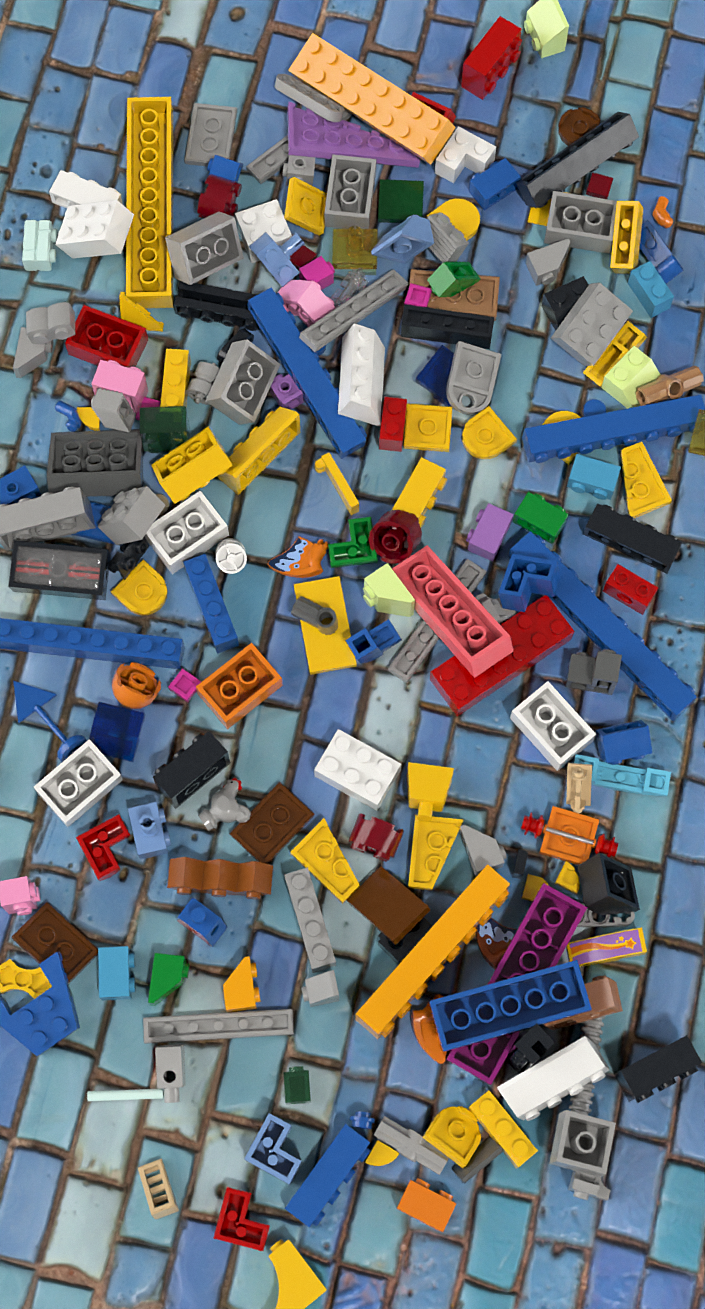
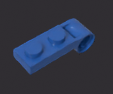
[640,220,684,284]

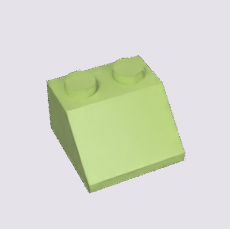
[524,0,569,58]
[601,346,661,409]
[363,563,415,617]

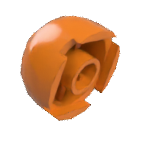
[112,662,161,709]

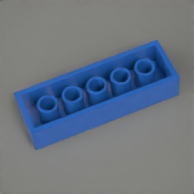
[429,960,592,1052]

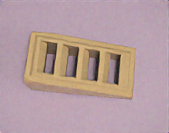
[138,1158,179,1219]

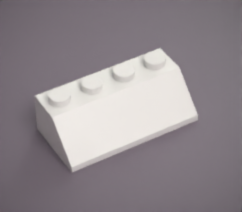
[338,324,385,426]
[497,1036,610,1121]

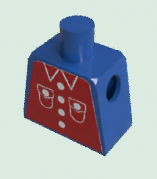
[176,897,228,947]

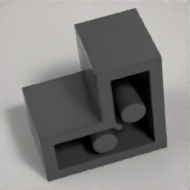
[565,649,622,695]

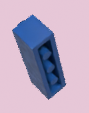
[183,554,239,654]
[284,1124,371,1228]

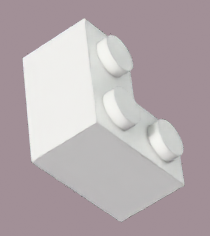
[435,126,496,183]

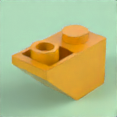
[223,956,261,1013]

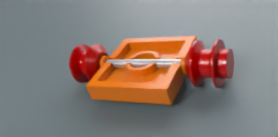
[521,806,619,865]

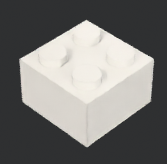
[235,199,292,263]

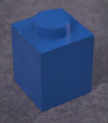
[207,155,243,183]

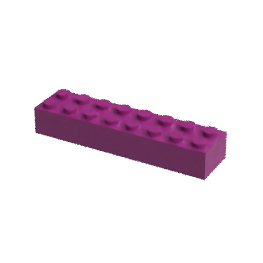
[446,883,588,1085]

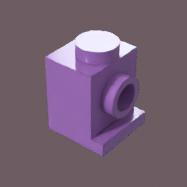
[270,374,304,410]

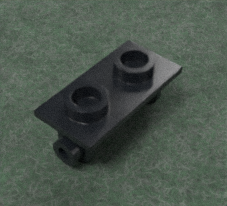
[108,536,149,580]

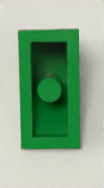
[427,262,481,297]
[148,953,190,1006]

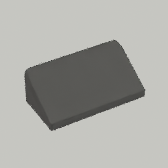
[452,1137,503,1184]

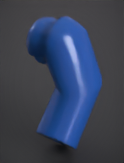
[55,401,82,432]

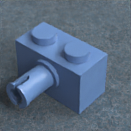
[249,232,305,287]
[128,802,171,860]

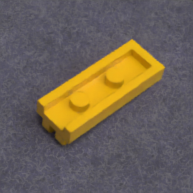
[315,452,359,516]

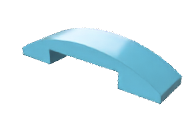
[574,754,671,796]

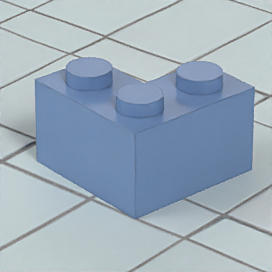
[244,1113,302,1185]

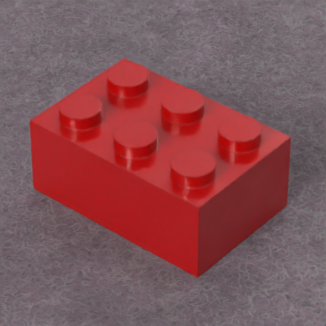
[461,16,522,100]
[65,305,148,368]

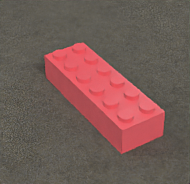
[392,545,513,678]

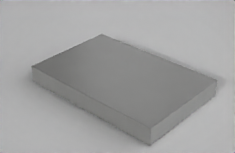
[185,103,238,167]

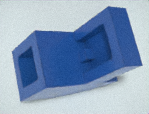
[345,619,402,663]

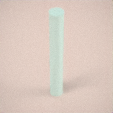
[87,1088,164,1101]

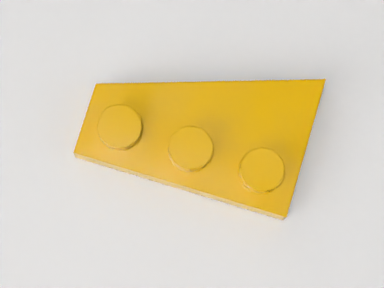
[620,441,672,518]
[408,815,463,890]
[290,818,360,904]

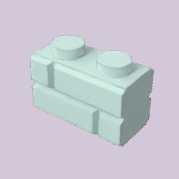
[22,220,57,271]

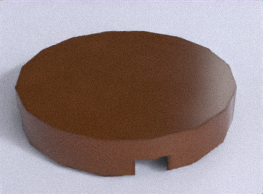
[558,107,601,146]

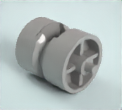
[186,362,220,405]

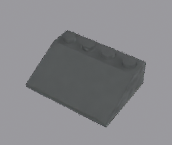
[47,429,143,497]

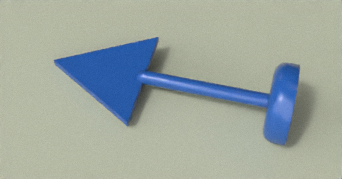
[13,681,87,762]

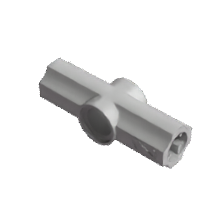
[374,1116,449,1175]

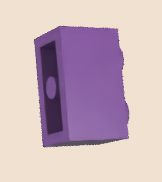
[466,503,514,562]

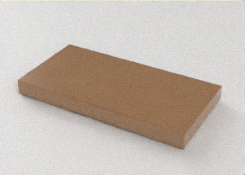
[409,269,500,321]

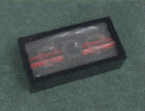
[8,541,111,600]

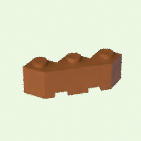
[167,857,273,900]

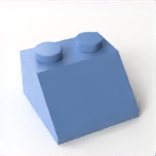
[371,215,434,264]

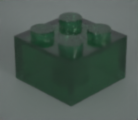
[140,406,190,453]

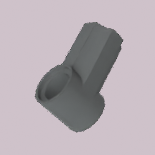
[291,596,338,635]

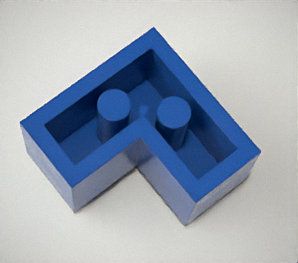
[498,554,561,612]

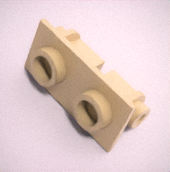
[566,763,592,813]

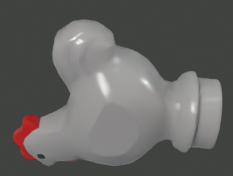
[198,778,251,831]

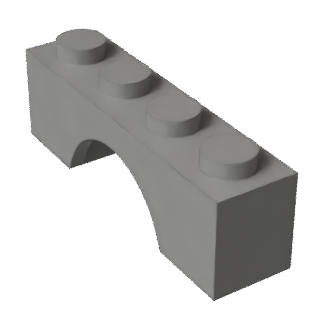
[284,868,336,973]

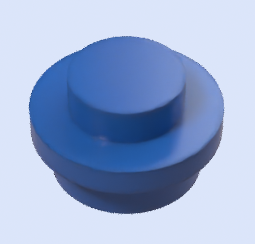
[350,1112,375,1129]

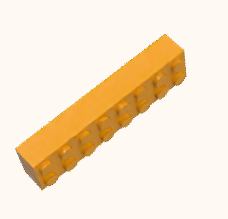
[289,33,456,165]
[355,864,510,1040]

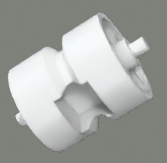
[215,538,247,574]

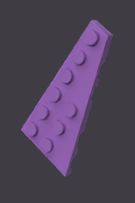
[287,102,420,168]

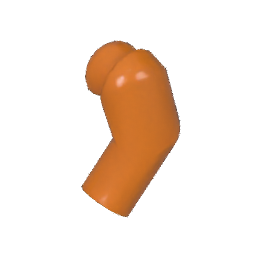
[652,196,673,228]

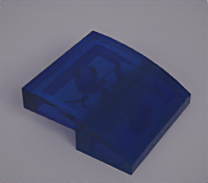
[415,345,454,410]
[89,702,146,762]

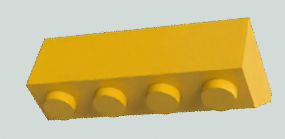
[218,407,300,495]

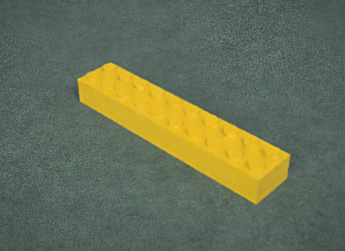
[126,97,174,308]

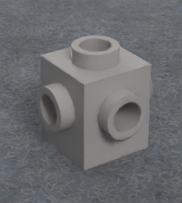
[283,155,315,186]

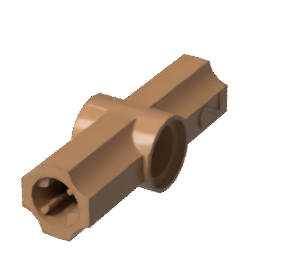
[635,366,704,406]

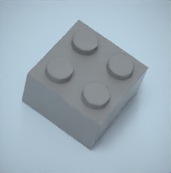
[98,486,165,545]
[549,1110,616,1177]

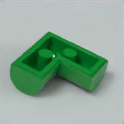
[328,517,378,568]

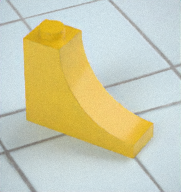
[268,1239,327,1309]

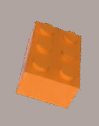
[196,643,283,730]

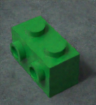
[513,492,569,545]

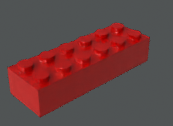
[430,595,574,717]

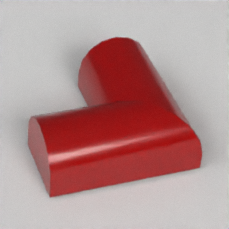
[76,814,131,881]
[213,1187,270,1251]

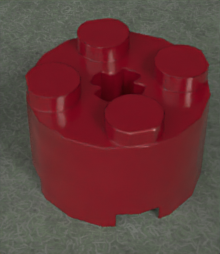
[197,174,242,219]
[369,510,422,564]
[349,813,404,862]

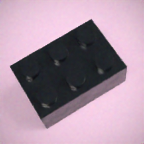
[153,731,230,809]
[614,1035,702,1104]

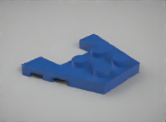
[0,951,80,1056]

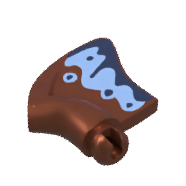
[476,918,517,969]

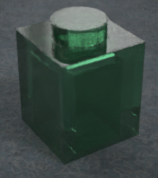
[283,1066,311,1105]

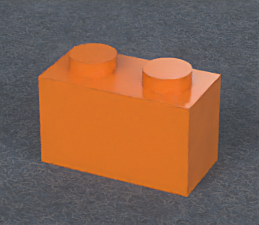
[396,1178,457,1232]

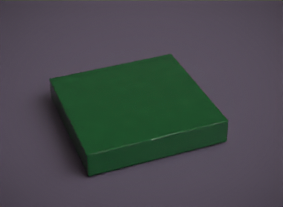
[378,179,424,223]

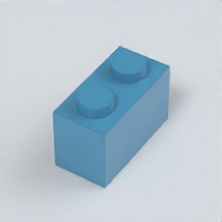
[628,261,674,318]
[567,454,621,500]
[98,946,136,1001]

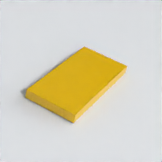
[294,576,357,675]

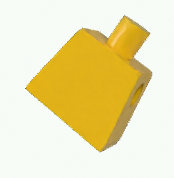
[407,762,454,821]

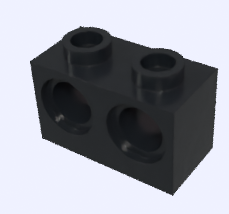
[378,917,433,965]

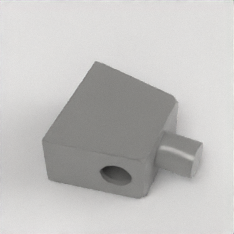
[155,1044,185,1103]

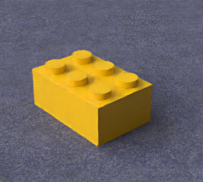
[151,426,233,504]

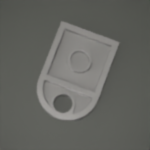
[446,341,501,415]

